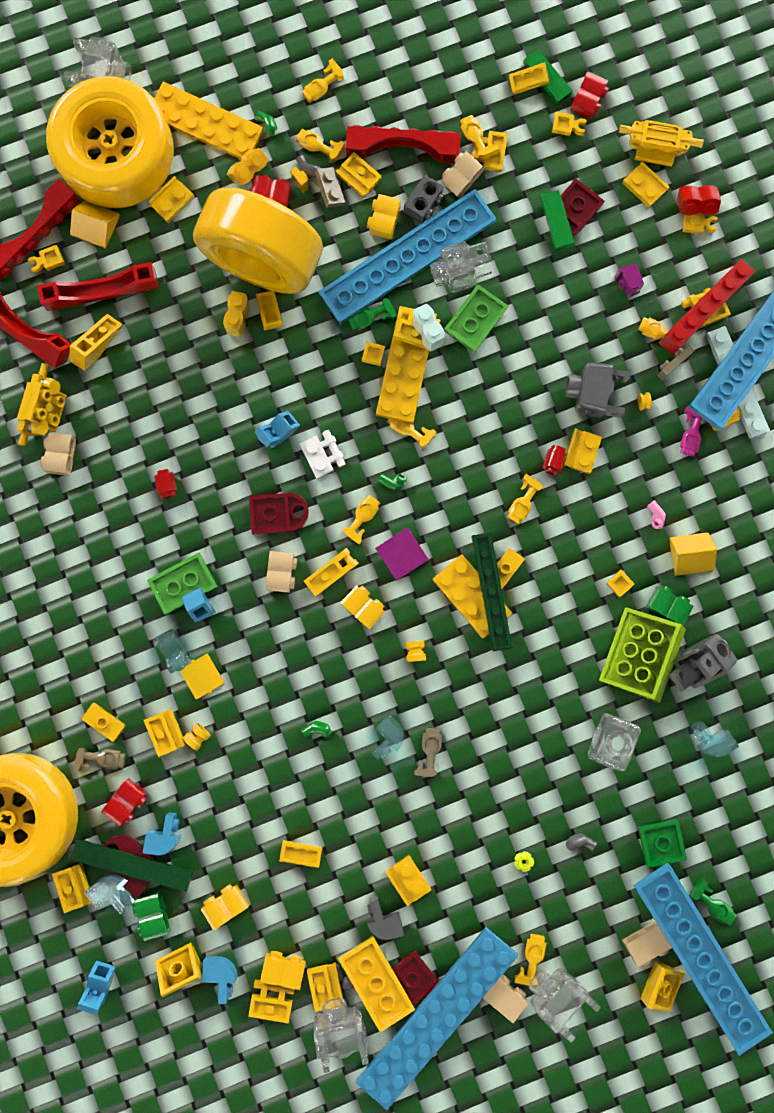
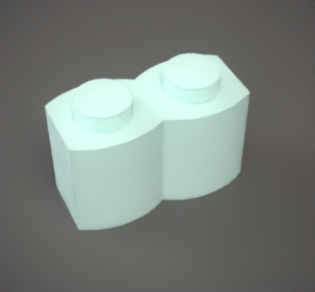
[413,304,445,352]

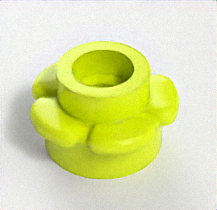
[514,852,534,872]

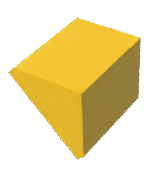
[70,201,120,249]
[669,533,717,576]
[155,943,203,997]
[640,960,685,1012]

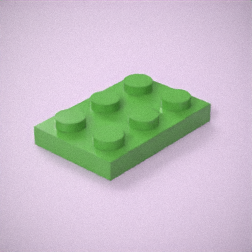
[444,284,509,353]
[147,553,218,615]

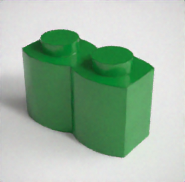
[645,586,694,626]
[132,892,171,941]

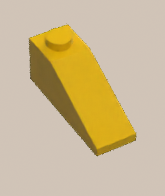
[69,314,123,371]

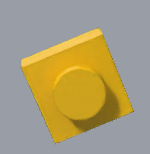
[290,167,309,193]
[362,342,385,366]
[606,570,634,597]

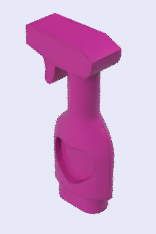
[680,406,703,457]

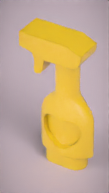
[302,58,344,103]
[460,115,499,160]
[296,129,345,163]
[638,317,667,340]
[387,419,437,449]
[507,474,543,525]
[343,495,380,545]
[514,934,546,986]

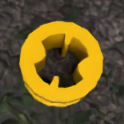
[637,392,652,411]

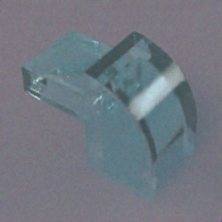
[156,628,190,674]
[372,714,404,760]
[691,721,739,757]
[84,874,134,915]

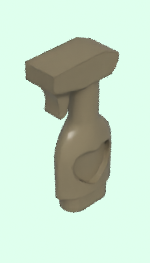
[414,728,442,777]
[74,747,126,771]

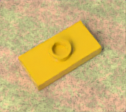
[509,62,550,95]
[256,291,283,331]
[497,547,525,589]
[82,703,126,742]
[279,840,322,868]

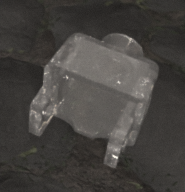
[64,37,131,87]
[430,241,492,293]
[587,713,641,771]
[529,968,601,1043]
[314,998,369,1073]

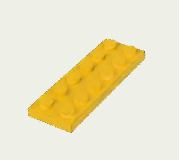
[154,82,264,159]
[376,306,437,424]

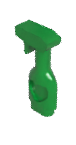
[348,298,397,331]
[690,877,737,926]

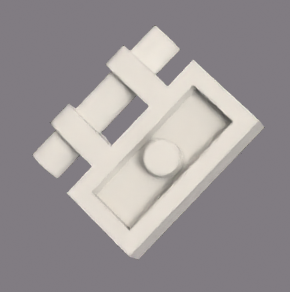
[300,430,346,479]

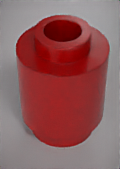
[542,445,566,475]
[154,469,177,499]

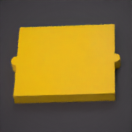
[179,653,224,700]

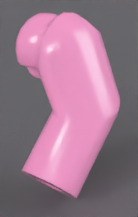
[647,500,666,529]

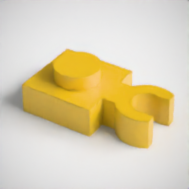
[552,112,587,136]
[683,213,718,234]
[28,245,65,273]

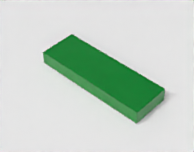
[523,49,573,105]
[540,190,574,250]

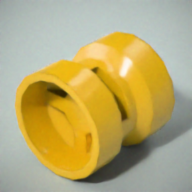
[405,641,426,662]
[183,723,211,751]

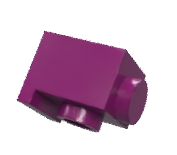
[614,263,644,297]

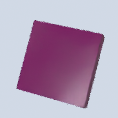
[375,527,429,581]

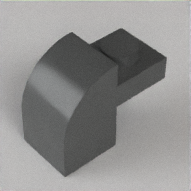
[367,896,404,940]

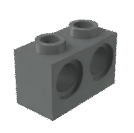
[404,175,444,224]

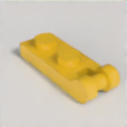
[304,548,359,597]

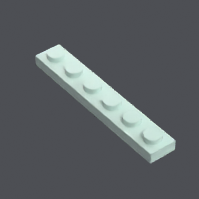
[706,326,770,439]

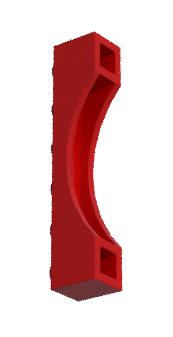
[346,125,461,163]
[0,178,80,280]
[658,259,755,355]
[37,262,159,311]
[0,293,71,369]

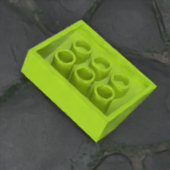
[599,607,686,703]

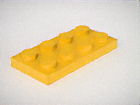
[432,554,513,639]
[338,936,415,1033]

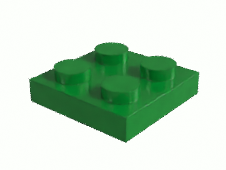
[638,819,687,868]

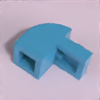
[255,411,300,448]
[182,587,216,622]
[143,812,182,855]
[202,956,238,1004]
[77,961,115,1015]

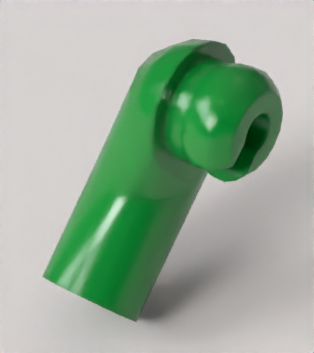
[255,111,277,136]
[378,473,407,490]
[301,721,332,738]

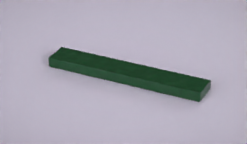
[471,532,513,652]
[70,839,193,892]

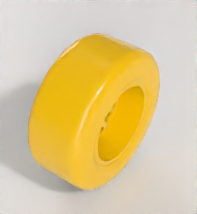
[46,76,174,208]
[193,188,323,294]
[0,753,78,887]

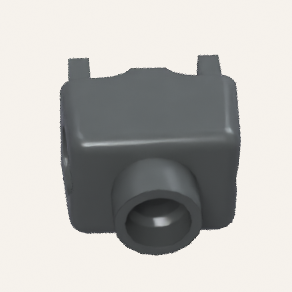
[565,363,631,418]
[669,634,737,692]

